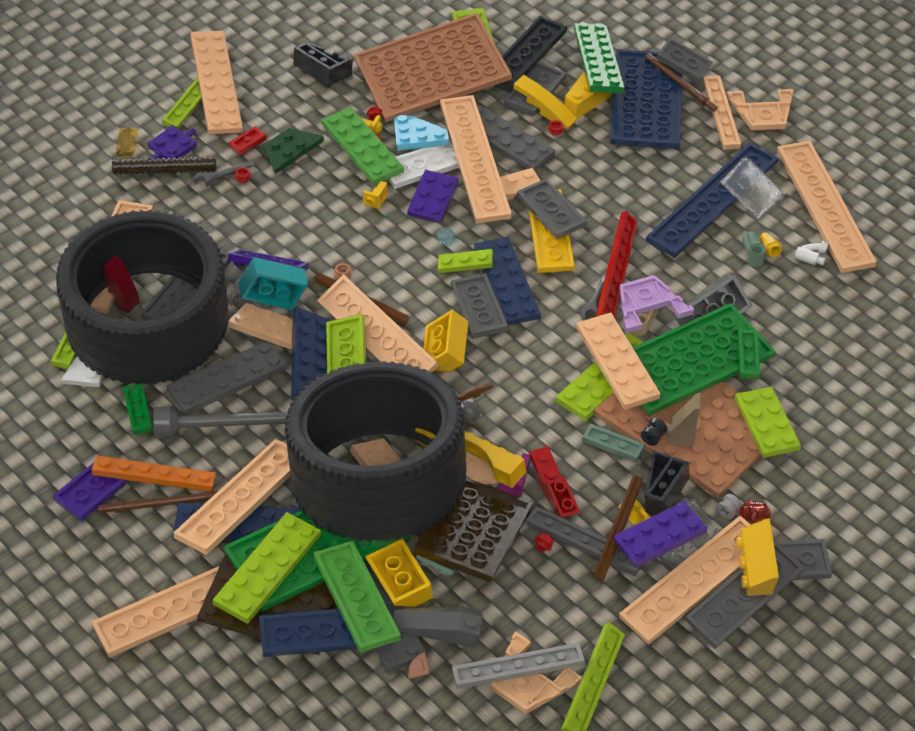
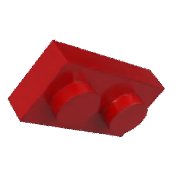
[229,126,267,156]

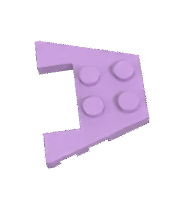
[620,275,694,334]

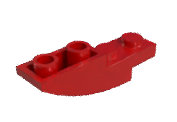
[529,446,580,518]

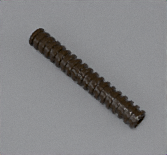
[112,156,216,175]

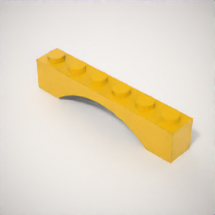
[415,428,526,488]

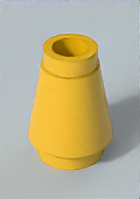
[759,233,782,257]

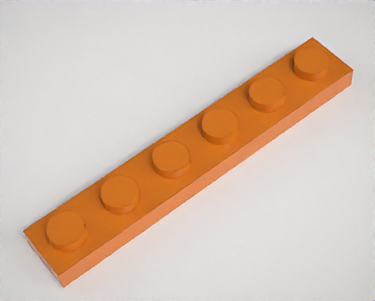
[92,455,216,492]

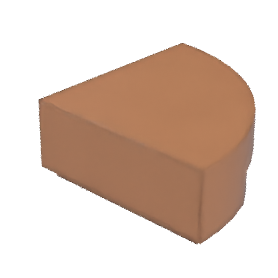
[407,652,430,679]

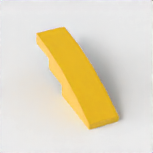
[513,75,577,130]

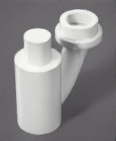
[794,240,828,265]

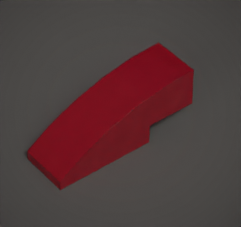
[104,255,140,314]

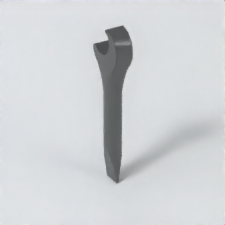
[194,161,255,187]
[580,272,606,321]

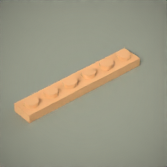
[703,75,741,150]

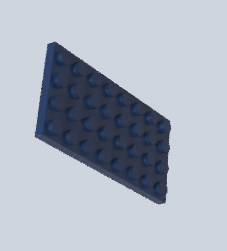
[610,49,682,149]

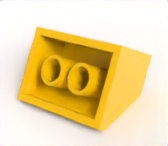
[423,309,468,372]
[736,519,779,596]
[365,539,433,607]

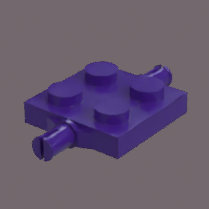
[147,125,197,160]

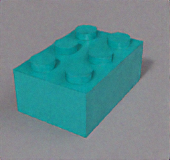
[238,257,308,310]

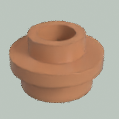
[334,263,352,279]

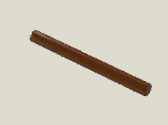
[314,272,409,325]
[594,475,643,581]

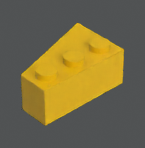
[565,72,612,119]

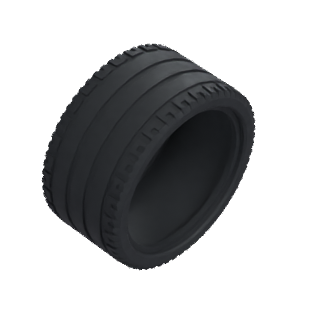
[56,210,229,385]
[285,361,467,542]

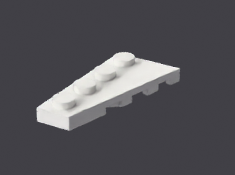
[61,357,103,387]

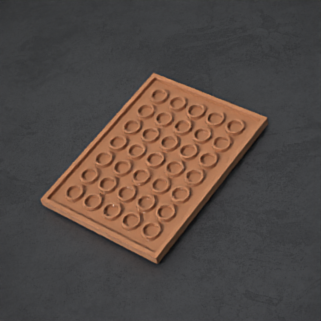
[354,13,512,123]
[594,381,761,499]

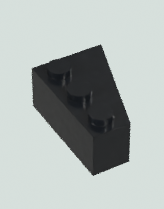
[293,42,353,86]
[645,450,689,516]

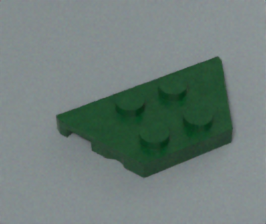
[263,128,324,175]

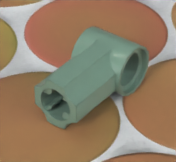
[742,231,766,267]

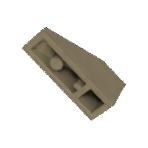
[667,393,701,447]

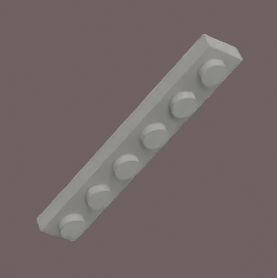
[452,643,585,689]

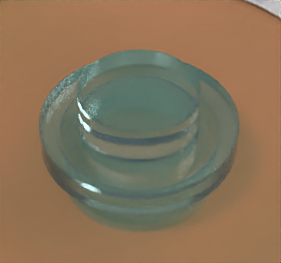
[437,228,455,245]

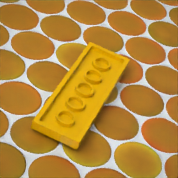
[528,189,574,273]

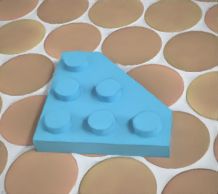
[394,115,449,151]

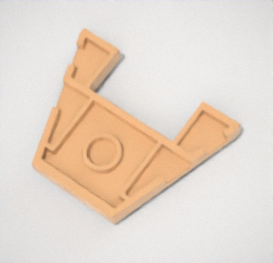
[727,89,793,130]
[491,631,582,714]

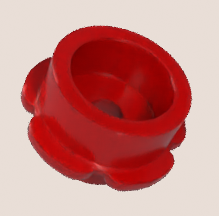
[366,106,383,121]
[547,120,564,136]
[234,167,252,183]
[534,533,554,552]

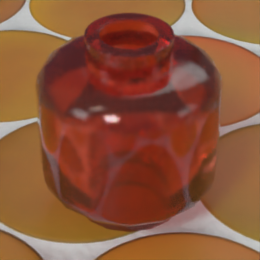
[739,500,771,525]

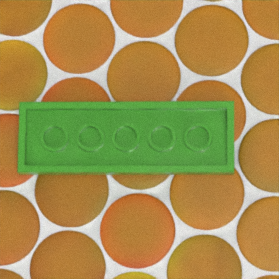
[321,107,404,185]
[314,541,401,653]

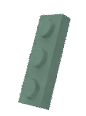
[582,423,645,463]

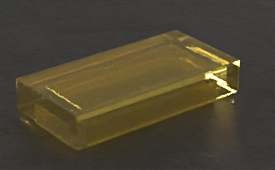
[116,128,138,156]

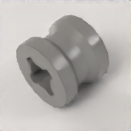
[716,494,742,520]

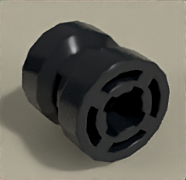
[640,418,667,446]

